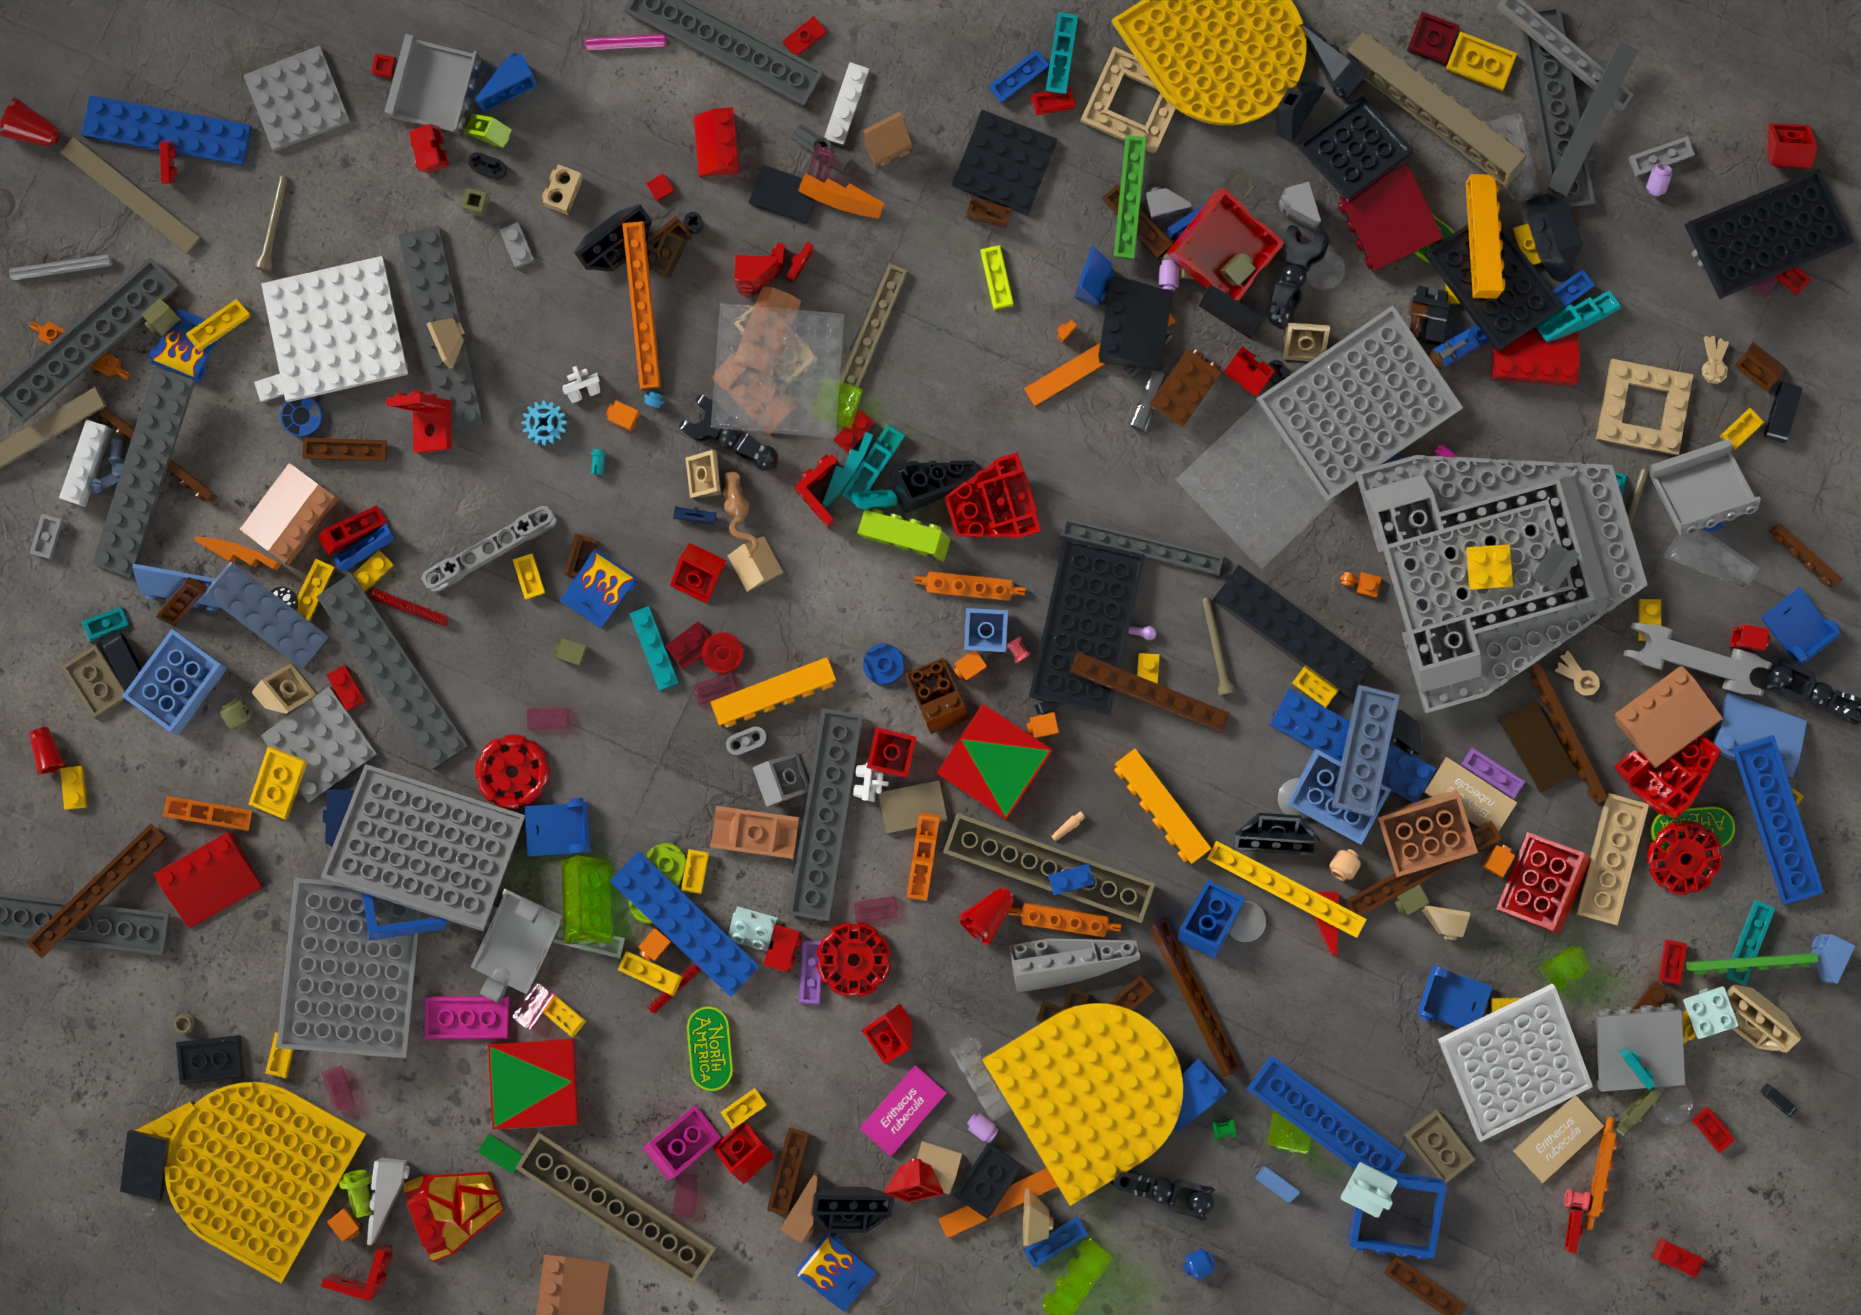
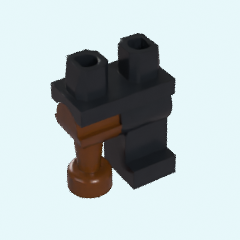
[1408,285,1450,346]

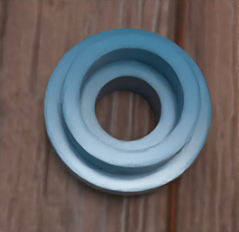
[644,391,665,408]

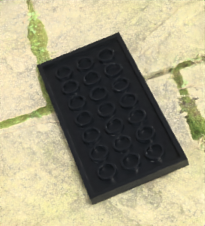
[1684,169,1854,300]
[1028,537,1145,716]

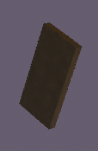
[1498,700,1577,793]

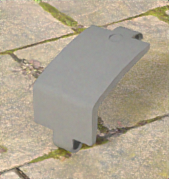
[471,889,563,1003]

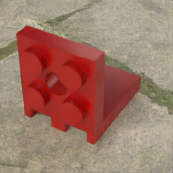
[386,391,452,454]
[794,454,839,529]
[321,1244,394,1301]

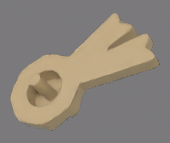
[1702,336,1729,384]
[1554,650,1600,696]

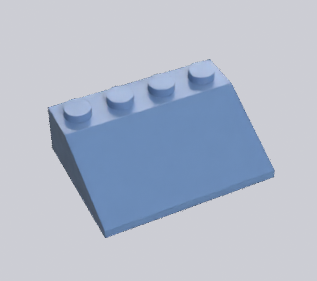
[132,564,222,612]
[122,629,228,735]
[1710,692,1807,779]
[1287,749,1391,844]

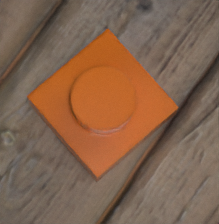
[1056,320,1077,344]

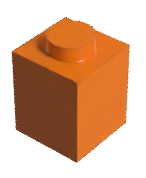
[606,401,640,432]
[953,650,987,681]
[1026,712,1059,739]
[1481,844,1515,877]
[638,928,672,961]
[327,1206,363,1242]

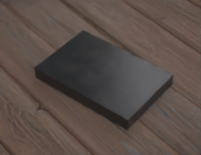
[749,164,815,224]
[1198,284,1263,339]
[176,1035,244,1084]
[120,1130,170,1200]
[953,1143,1023,1220]

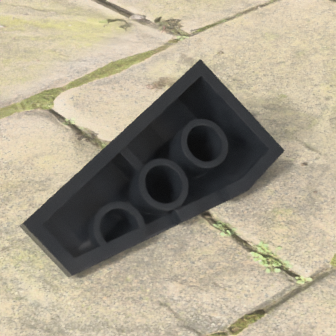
[1301,22,1368,100]
[892,460,979,513]

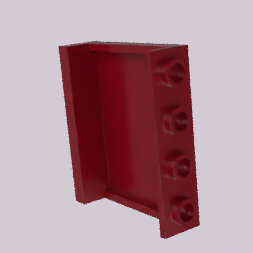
[1337,164,1443,273]

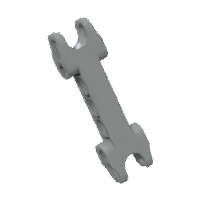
[421,506,557,592]
[1623,623,1772,696]

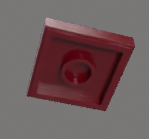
[1407,11,1460,65]

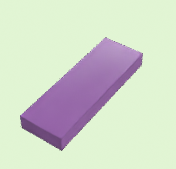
[1461,747,1525,799]
[799,940,823,1004]

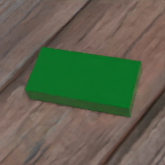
[478,1133,524,1174]

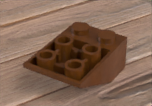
[905,658,969,734]

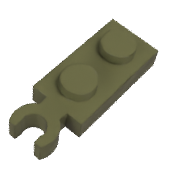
[1614,1088,1662,1136]

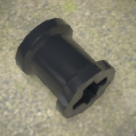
[684,212,703,234]

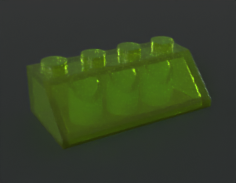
[562,856,613,945]
[1041,1238,1114,1315]

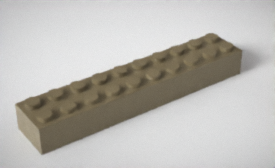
[1347,32,1526,188]
[943,813,1155,923]
[515,1130,718,1284]

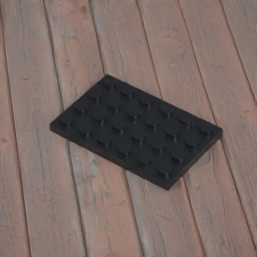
[1424,224,1564,352]

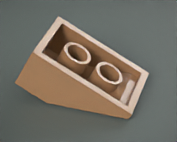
[863,112,912,167]
[780,1171,819,1243]

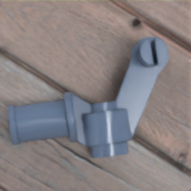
[90,439,125,494]

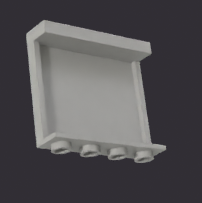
[384,34,482,135]
[1649,439,1761,536]
[1592,1004,1685,1092]

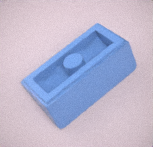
[1255,1166,1300,1202]

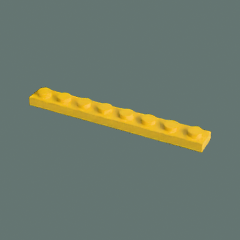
[1207,841,1367,938]

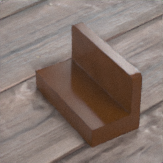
[1734,342,1785,391]

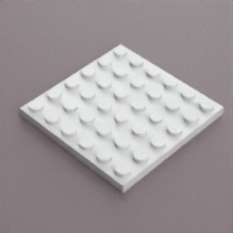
[261,256,409,402]
[1438,984,1593,1142]

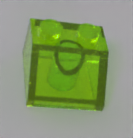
[1536,945,1589,991]

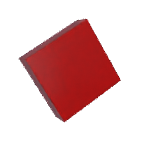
[371,53,396,79]
[646,173,674,202]

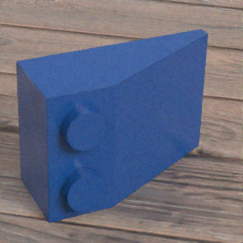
[475,53,538,113]
[1075,247,1115,306]
[1178,880,1245,959]
[1174,1058,1227,1132]

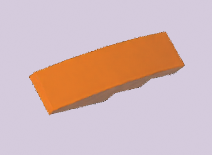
[798,173,885,219]
[194,536,282,571]
[163,796,252,831]
[906,812,940,901]

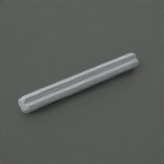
[9,254,112,280]

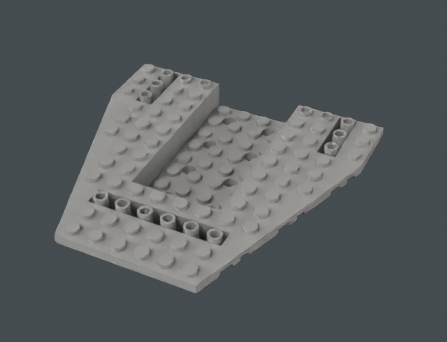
[1355,455,1648,713]

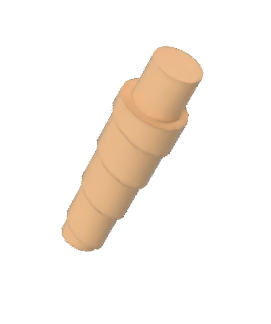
[1051,811,1086,841]

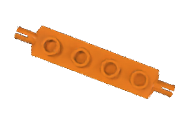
[29,321,131,380]
[913,571,1026,601]
[1008,902,1121,937]
[1584,1116,1618,1231]

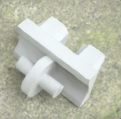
[563,366,600,403]
[853,763,889,802]

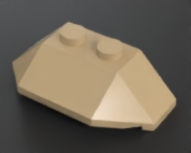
[1726,985,1801,1053]

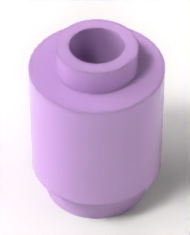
[1646,163,1672,196]
[1159,260,1180,291]
[967,1113,999,1143]

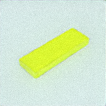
[980,245,1014,310]

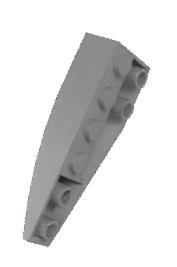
[1009,939,1140,993]

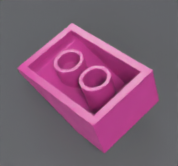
[642,1105,721,1181]

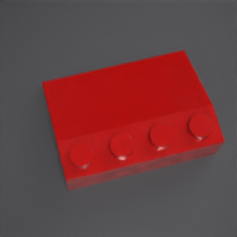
[1490,328,1579,387]
[154,832,263,929]
[1496,832,1591,935]

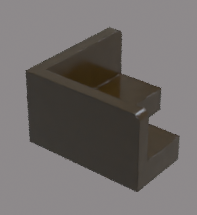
[646,230,688,277]
[1035,987,1089,1022]

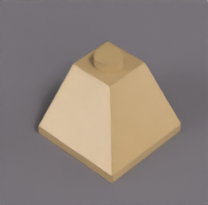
[427,318,465,369]
[252,663,317,714]
[1421,906,1470,941]
[1023,1189,1053,1246]

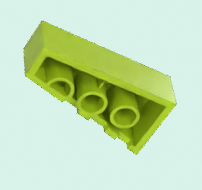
[857,508,951,562]

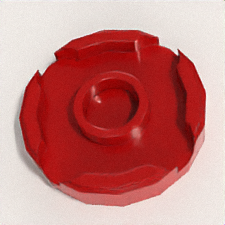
[701,632,743,674]

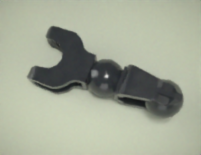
[1268,225,1329,330]
[678,394,778,471]
[1765,659,1861,725]
[1110,1170,1216,1221]

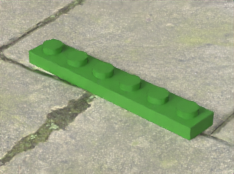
[1113,135,1146,260]
[1686,953,1819,975]

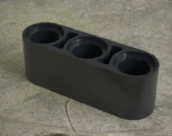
[1764,381,1802,444]
[102,632,142,690]

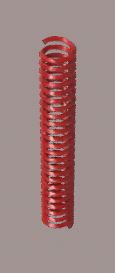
[369,588,449,627]
[647,962,702,1013]

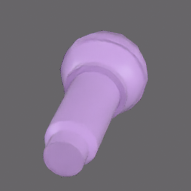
[1128,626,1156,640]

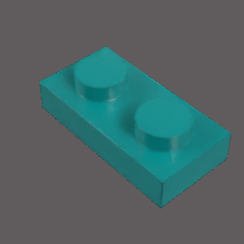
[851,489,897,510]
[1619,1047,1655,1090]

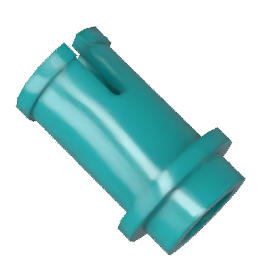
[590,449,607,475]

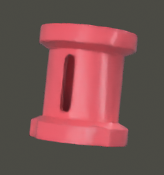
[1006,636,1031,663]
[1564,1189,1590,1211]

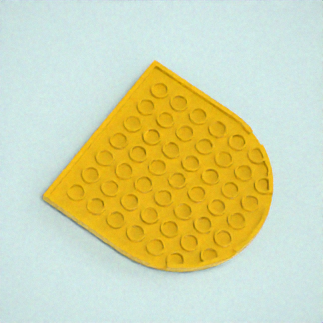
[1111,0,1306,126]
[982,1003,1183,1206]
[165,1082,367,1283]

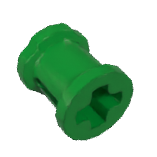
[1212,1119,1236,1141]

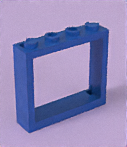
[362,893,449,941]
[1348,1169,1447,1260]

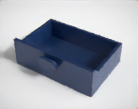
[323,789,355,844]

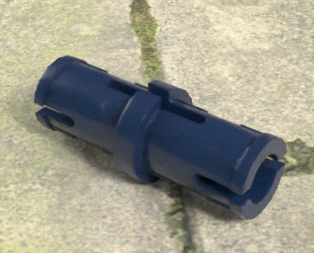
[673,506,717,525]

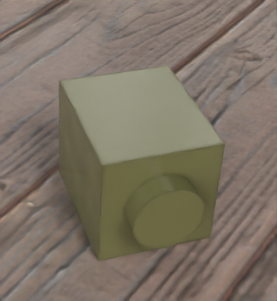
[462,188,490,218]
[1219,253,1256,286]
[141,298,180,336]
[554,638,588,667]
[1394,884,1430,915]

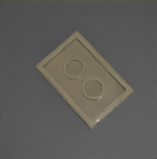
[61,644,126,719]
[878,780,947,834]
[1403,1109,1476,1184]

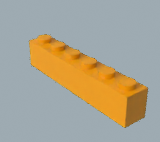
[1465,174,1505,298]
[710,657,837,728]
[1114,749,1212,864]

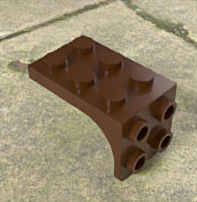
[1149,348,1223,427]

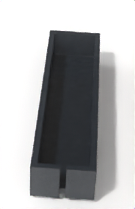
[1212,565,1374,698]

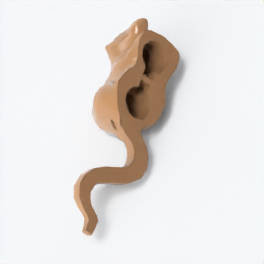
[722,472,758,558]

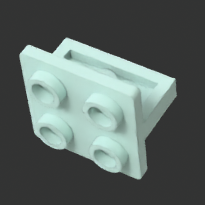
[729,906,777,951]
[1683,986,1738,1039]
[1341,1162,1397,1217]

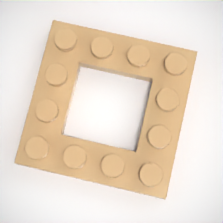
[1080,47,1176,155]
[1596,359,1693,456]

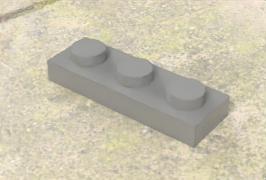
[1628,136,1695,177]

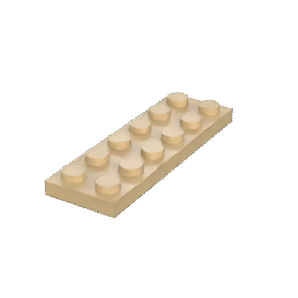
[1575,793,1649,925]

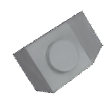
[1144,187,1192,221]

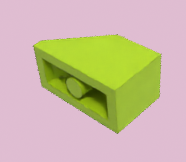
[463,114,512,148]

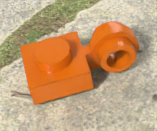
[1340,572,1382,598]

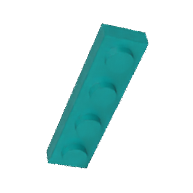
[629,606,679,691]
[1724,900,1775,986]

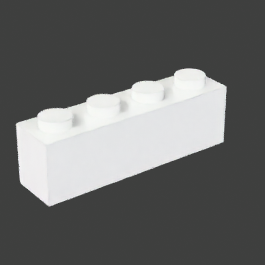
[59,420,112,508]

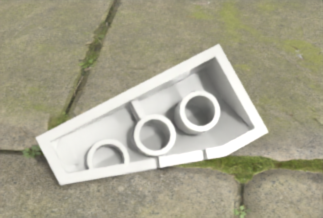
[367,1158,410,1245]

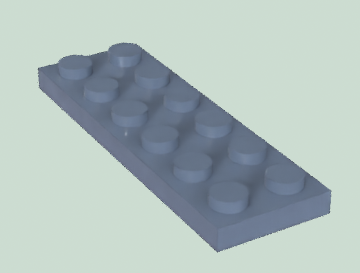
[204,561,329,669]
[1332,685,1400,817]

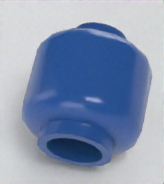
[1183,1248,1216,1280]

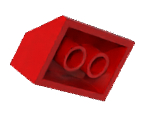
[694,107,740,177]
[734,255,780,296]

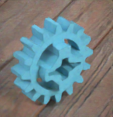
[521,400,567,446]

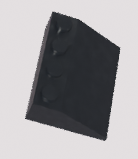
[1098,277,1173,371]

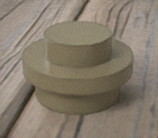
[173,1013,195,1034]

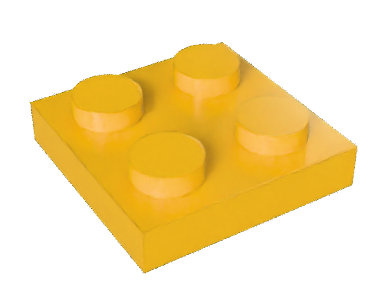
[1466,544,1513,590]

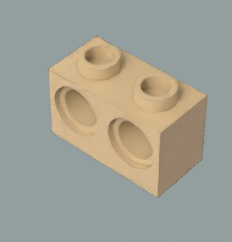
[542,164,583,216]

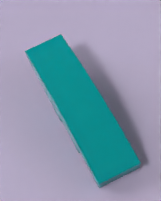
[1046,12,1078,94]
[1536,290,1621,343]
[842,424,906,502]
[822,432,874,508]

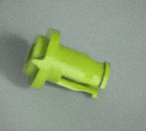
[339,1170,373,1217]

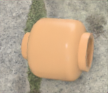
[1329,849,1361,881]

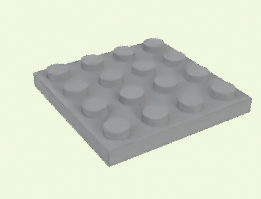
[243,45,350,152]
[261,687,378,803]

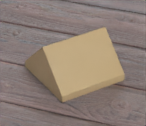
[1283,323,1330,361]
[686,450,722,498]
[727,536,783,592]
[917,1141,962,1195]

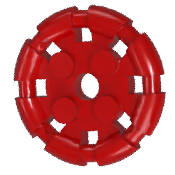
[475,734,550,809]
[1647,821,1723,895]
[816,922,892,997]

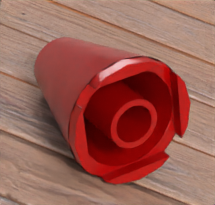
[0,97,60,147]
[957,888,1014,946]

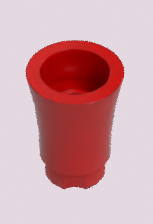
[29,727,66,775]

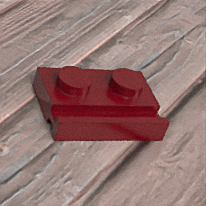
[665,621,709,670]

